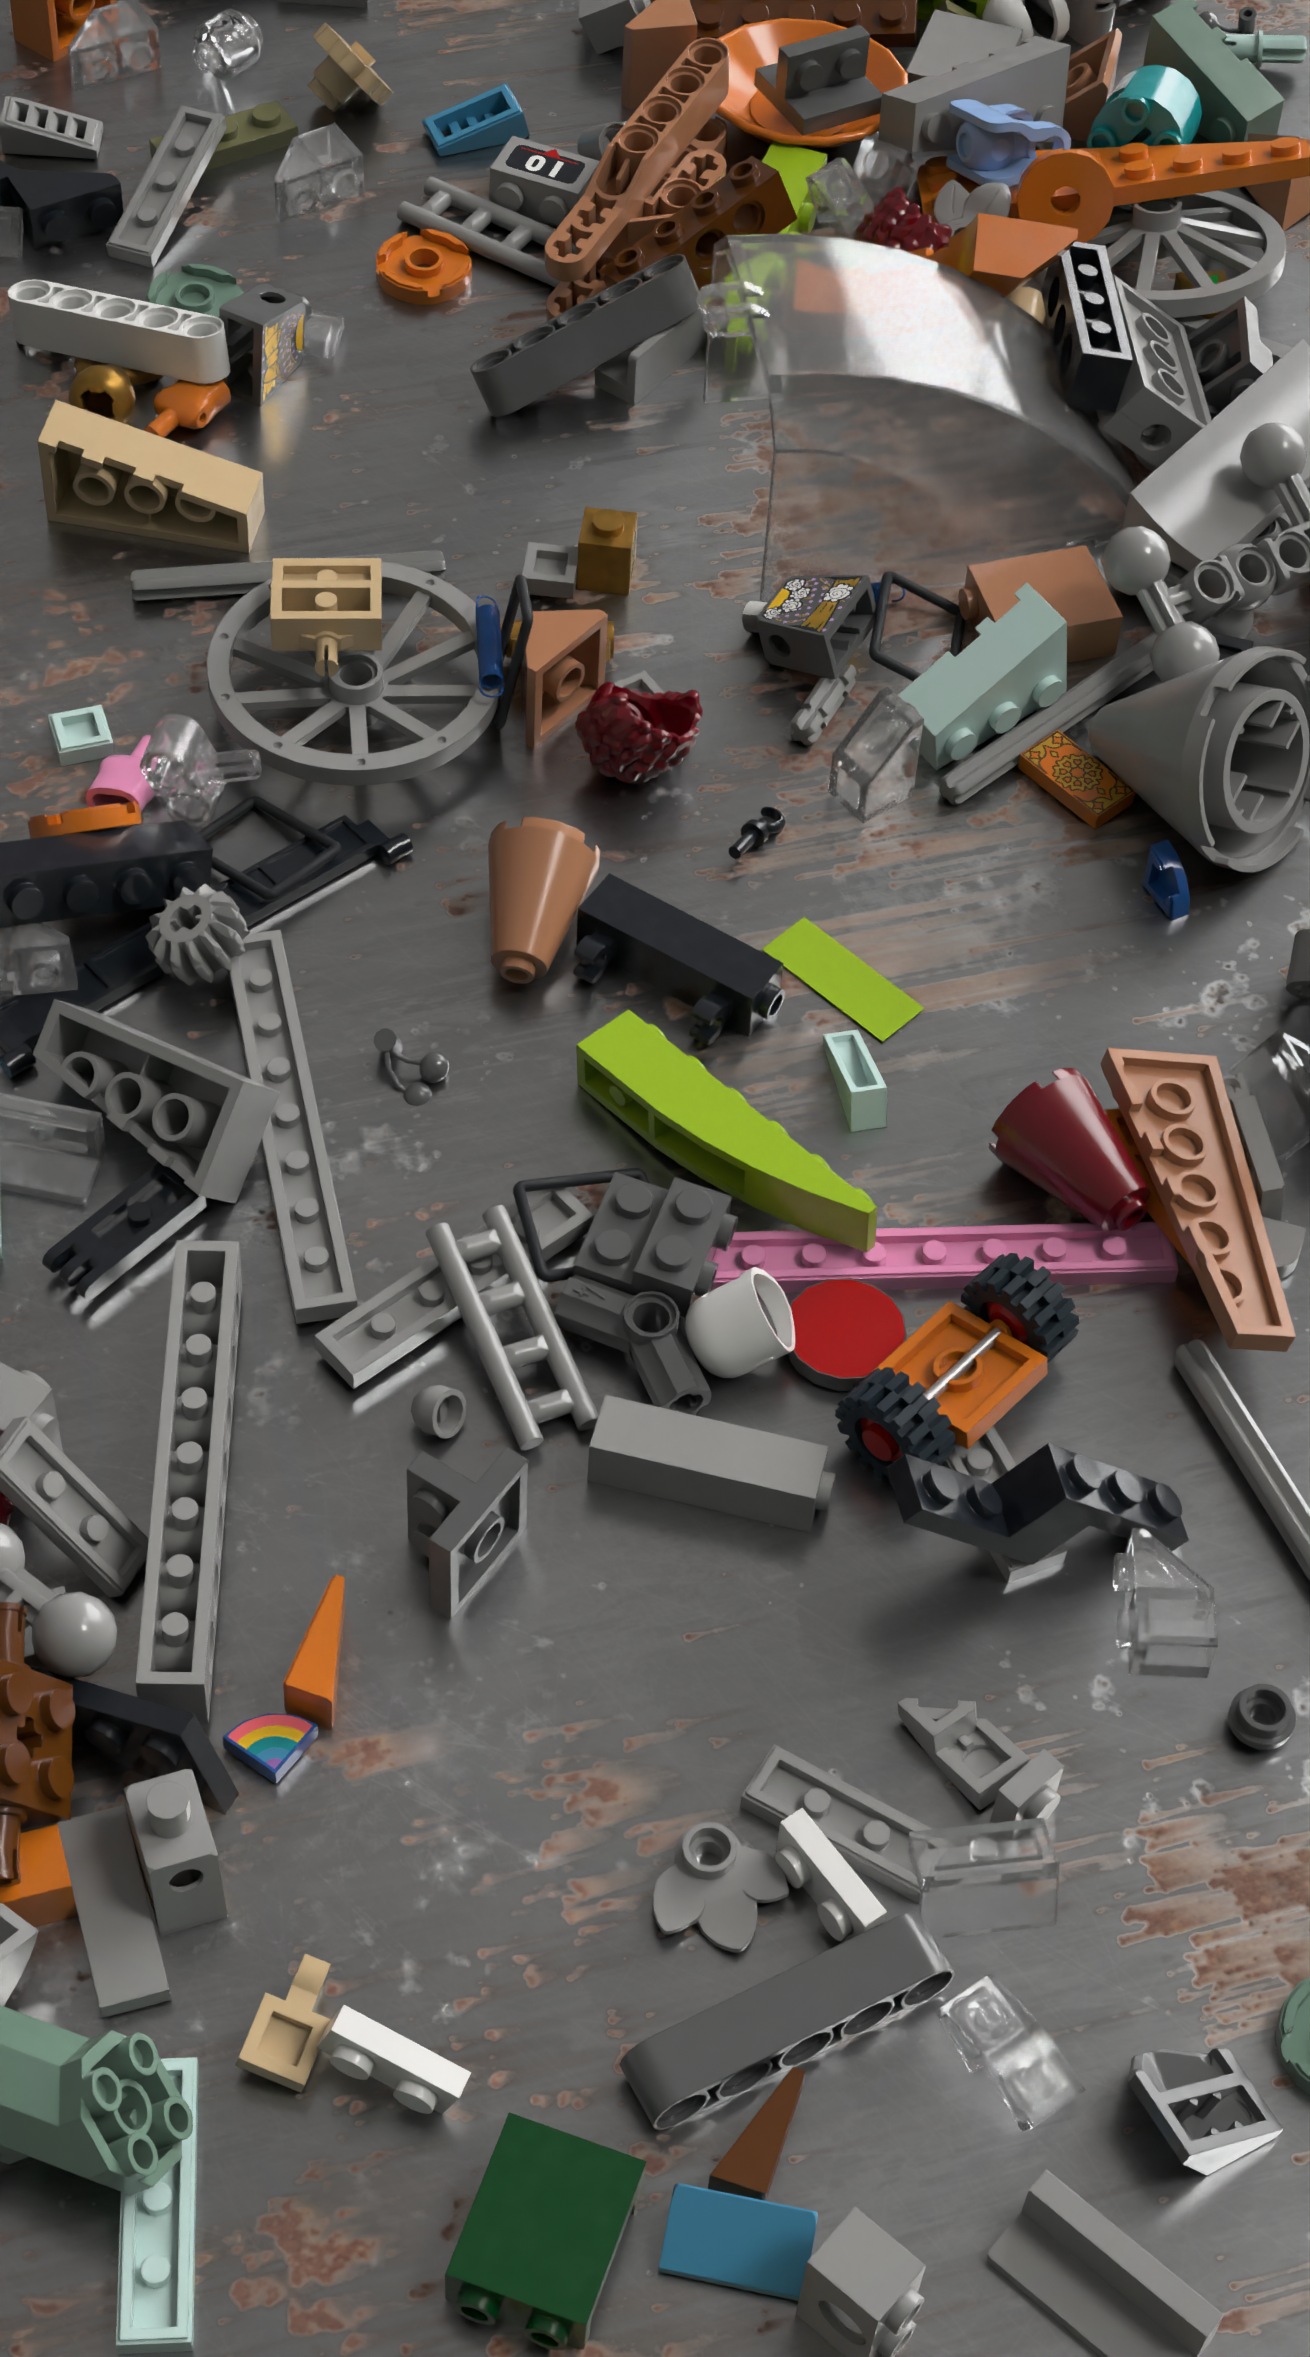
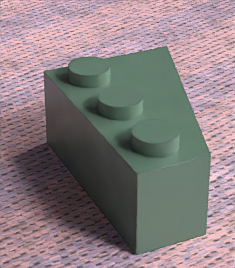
[1143,0,1285,143]

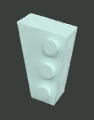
[896,583,1067,771]

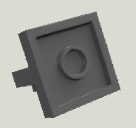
[754,25,882,136]
[407,1447,528,1620]

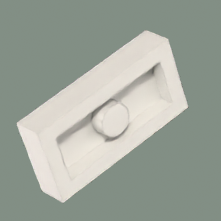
[775,1808,887,1941]
[316,2005,471,2114]

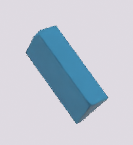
[658,2183,818,2301]

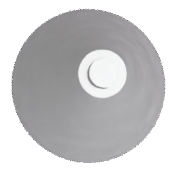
[1088,646,1310,872]

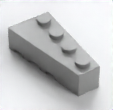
[878,36,1071,153]
[33,999,280,1204]

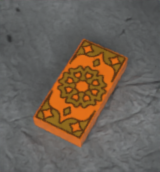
[1018,730,1135,829]

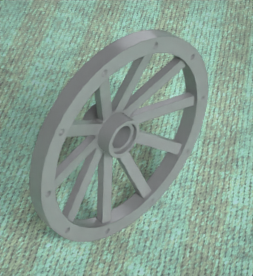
[1034,190,1286,318]
[207,561,503,786]

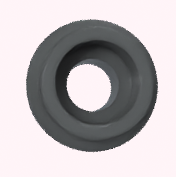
[1228,1684,1296,1750]

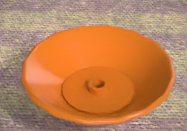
[715,18,908,151]

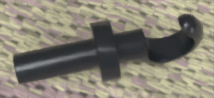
[729,807,786,859]

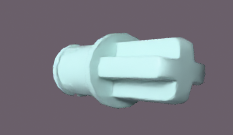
[1223,30,1307,68]

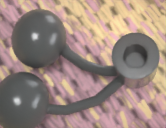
[1199,7,1257,34]
[374,1028,449,1106]

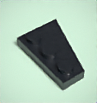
[30,1666,239,1815]

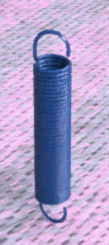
[476,595,504,698]

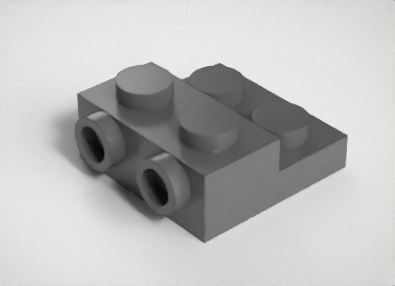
[1187,296,1273,419]
[572,1172,738,1318]

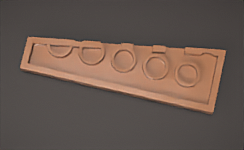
[1100,1048,1296,1352]

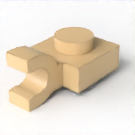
[235,1953,331,2093]

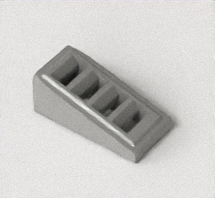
[0,96,104,159]

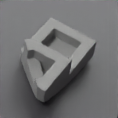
[898,1698,1030,1810]

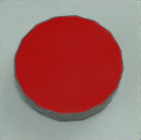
[789,1278,907,1391]

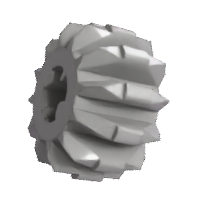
[145,883,249,986]

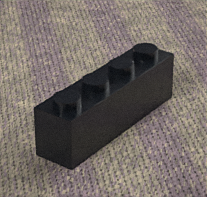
[0,820,213,928]

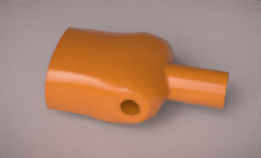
[144,379,231,438]

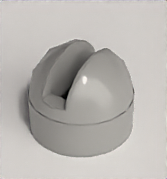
[411,1385,467,1439]

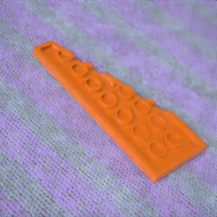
[916,137,1310,222]

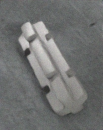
[790,664,857,745]

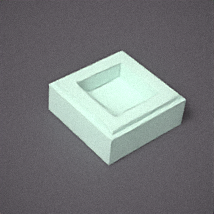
[48,705,115,766]

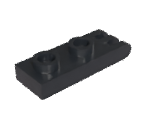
[42,1162,206,1300]

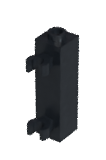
[573,873,785,1045]

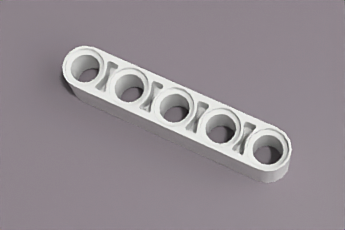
[8,279,231,384]

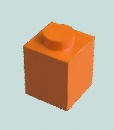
[0,1824,78,1927]

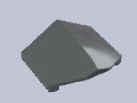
[1128,2048,1284,2175]

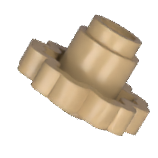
[307,22,394,112]

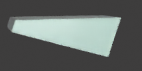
[823,1029,887,1132]

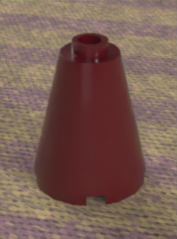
[989,1068,1150,1231]

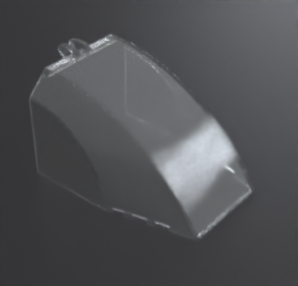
[696,234,1138,602]

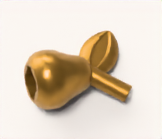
[68,357,163,424]

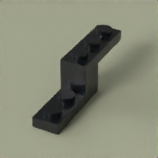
[887,1443,1189,1565]

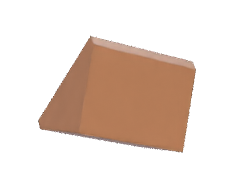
[621,0,698,109]
[1063,28,1123,142]
[521,609,608,750]

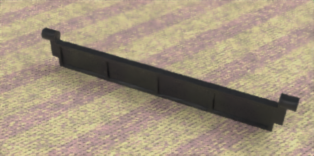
[0,815,413,1078]

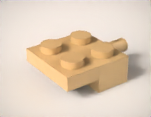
[270,558,382,676]

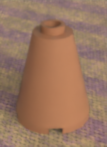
[488,817,600,984]

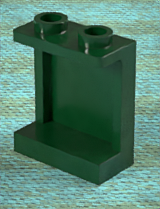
[445,2112,647,2350]

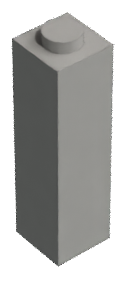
[587,1395,836,1533]

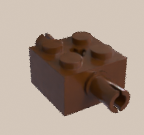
[0,1602,75,1887]

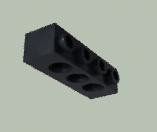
[1041,241,1133,412]

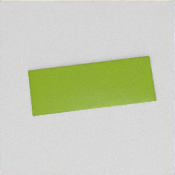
[762,917,925,1042]

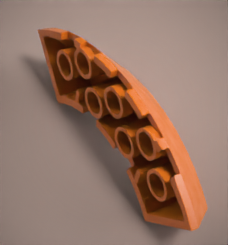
[778,213,1078,335]

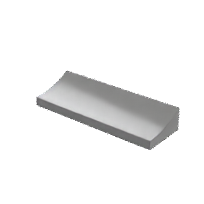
[1122,339,1310,571]

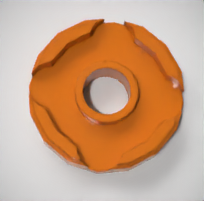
[1016,148,1115,243]
[376,229,472,305]
[27,801,142,839]

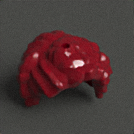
[853,186,952,267]
[575,682,703,784]

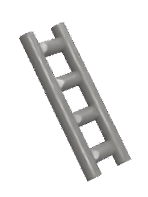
[397,176,576,288]
[425,1205,599,1450]

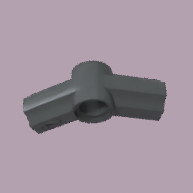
[554,1274,711,1415]

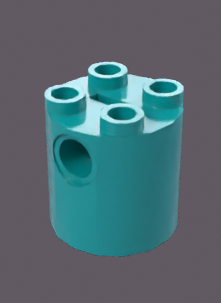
[1087,65,1202,148]

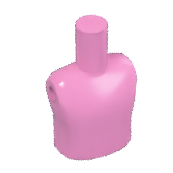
[85,735,164,813]

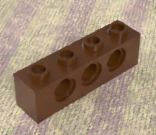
[599,156,798,292]

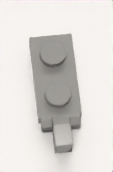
[1222,1072,1285,1221]

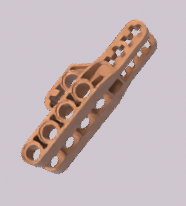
[545,38,730,321]

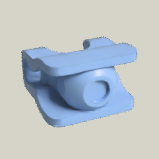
[946,99,1071,187]

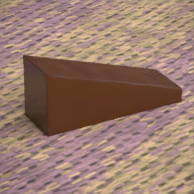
[708,2067,806,2201]

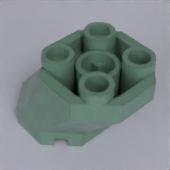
[0,2005,193,2195]

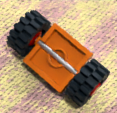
[835,1253,1079,1486]

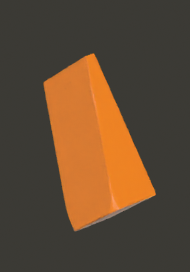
[283,1574,345,1730]

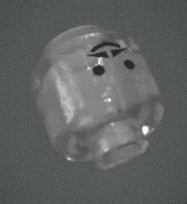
[192,8,263,80]

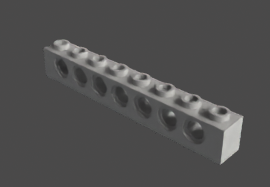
[135,1240,242,1724]

